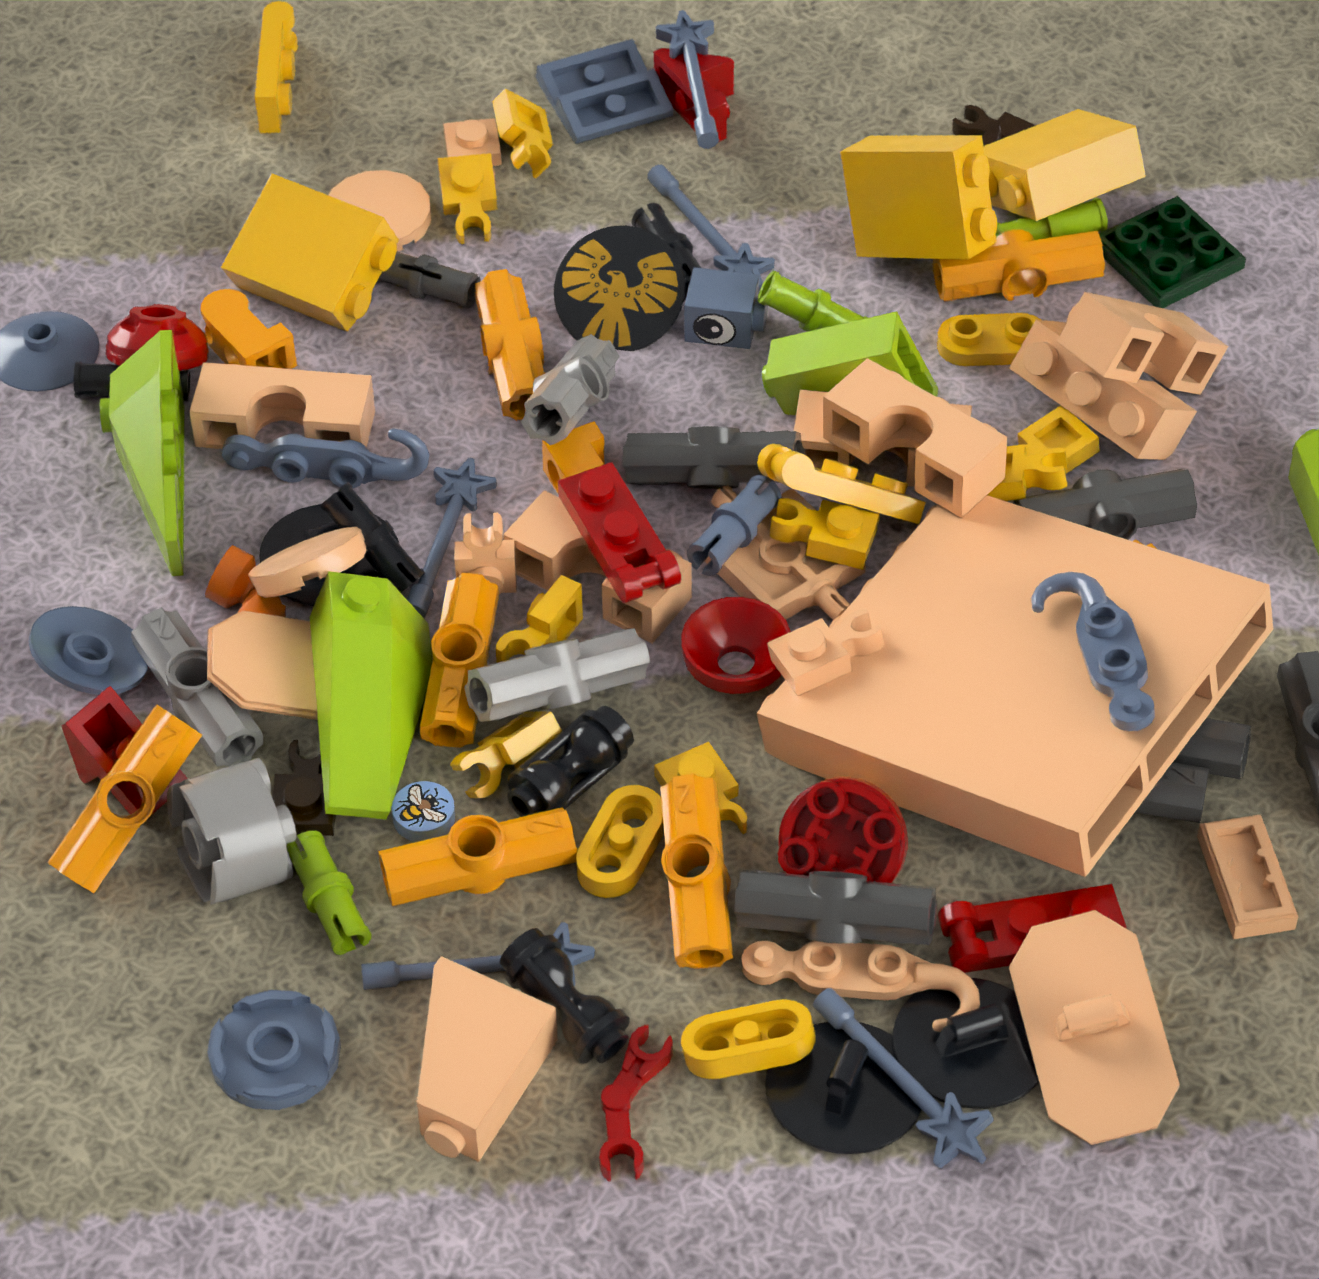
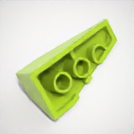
[100,330,185,576]
[309,571,433,820]

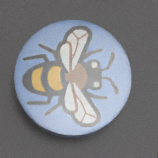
[392,781,455,842]

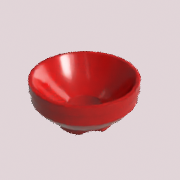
[105,304,209,371]
[681,597,791,694]

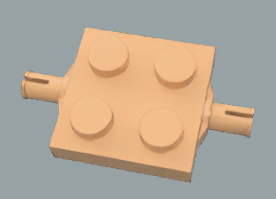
[705,486,866,620]

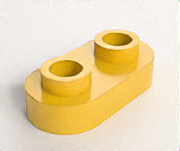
[937,313,1041,366]
[576,785,664,898]
[681,999,816,1079]

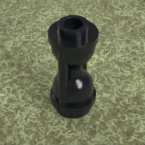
[507,706,634,817]
[500,928,630,1063]

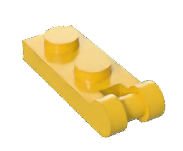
[255,1,298,133]
[757,444,926,524]

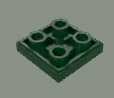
[1099,196,1246,308]

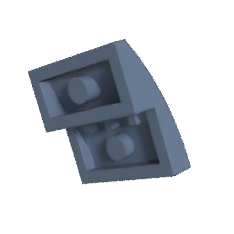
[536,39,674,144]

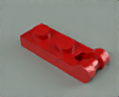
[558,462,682,604]
[937,884,1127,973]

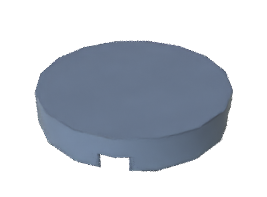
[207,990,341,1110]

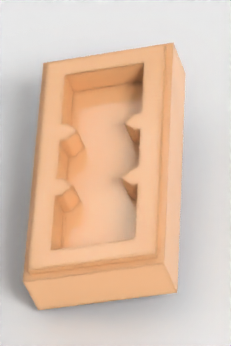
[1197,814,1298,939]

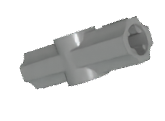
[521,334,620,445]
[131,607,263,766]
[464,628,650,722]

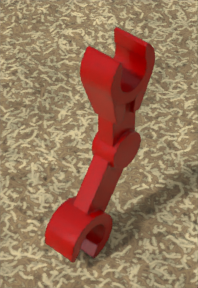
[599,1024,673,1182]

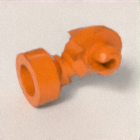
[205,545,286,617]

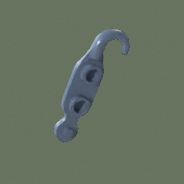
[221,428,429,489]
[1031,572,1155,731]

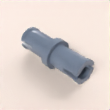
[687,475,782,576]

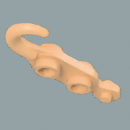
[741,941,980,1032]

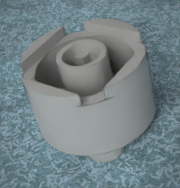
[167,758,296,905]

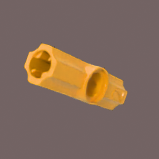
[932,230,1105,301]
[475,269,545,420]
[420,573,499,748]
[47,704,202,893]
[660,773,733,969]
[378,807,577,906]

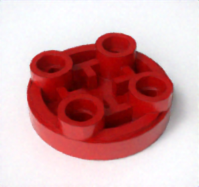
[778,777,908,883]

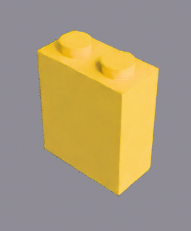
[983,109,1146,221]
[840,135,997,260]
[221,173,399,332]

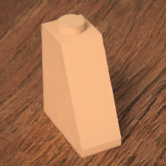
[417,956,558,1162]

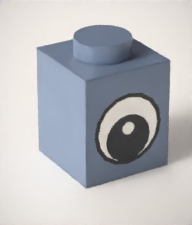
[684,267,768,349]

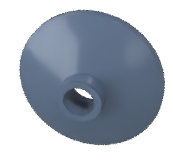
[0,311,99,391]
[29,606,148,695]

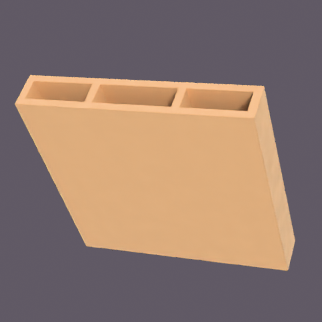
[757,495,1273,877]

